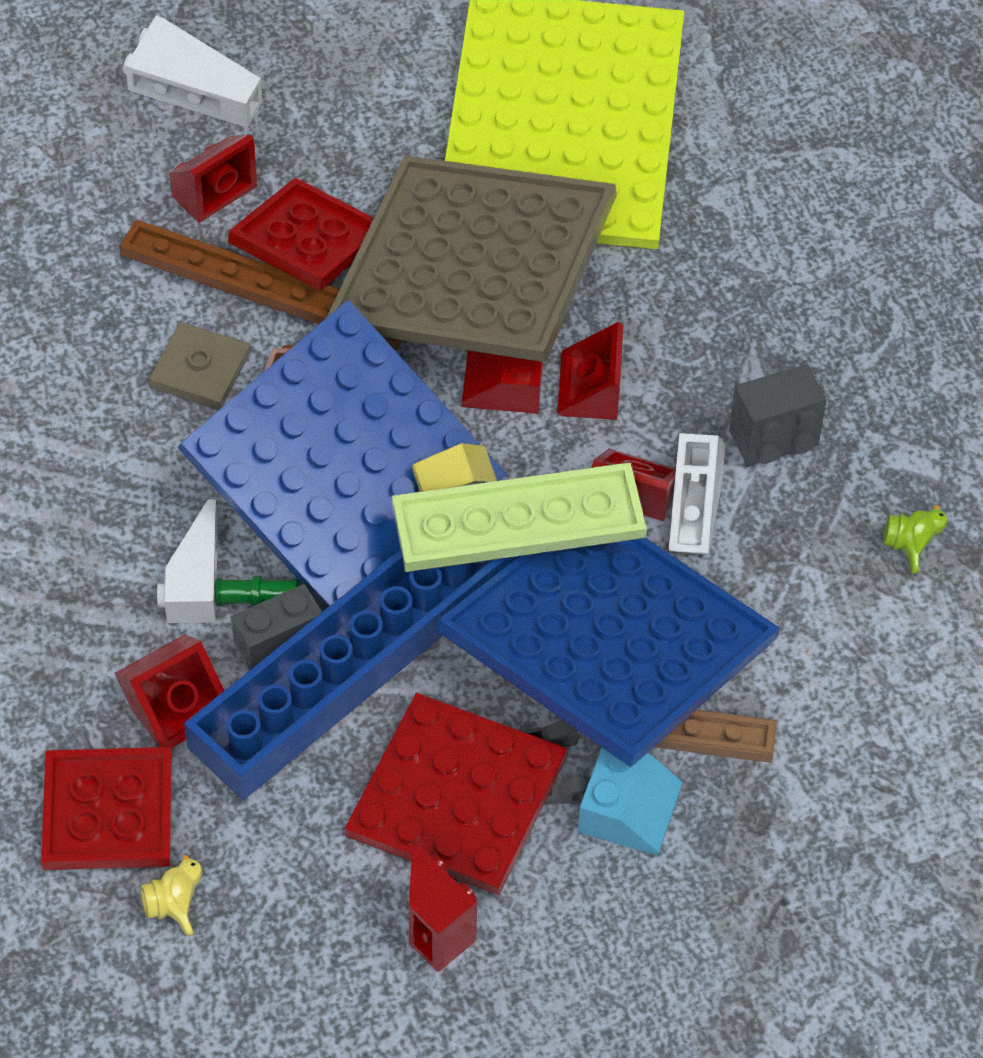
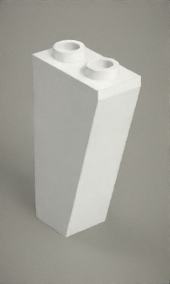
[123,16,262,128]

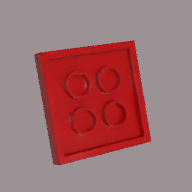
[228,177,374,291]
[41,747,173,870]

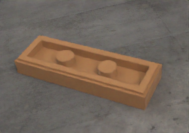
[655,710,777,763]

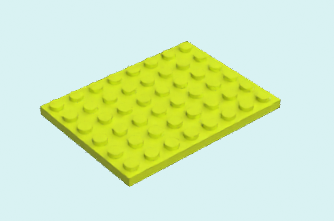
[445,0,684,249]

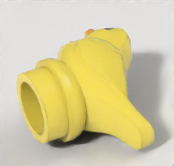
[140,855,203,936]

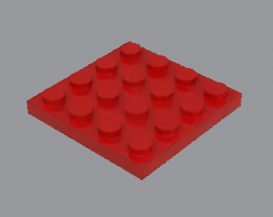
[344,692,568,895]

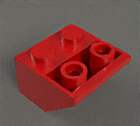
[409,845,477,972]

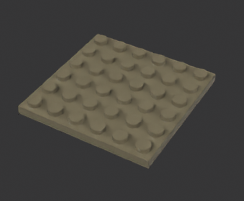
[326,155,617,362]

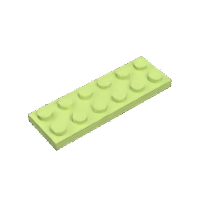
[392,463,647,572]

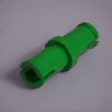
[215,576,299,607]

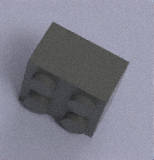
[729,364,827,467]

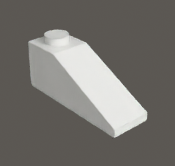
[669,433,726,555]
[157,499,218,623]

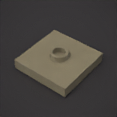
[149,322,251,410]

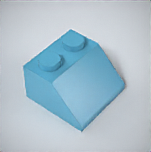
[578,748,683,856]

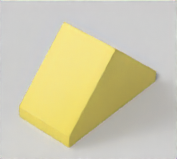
[411,443,497,492]

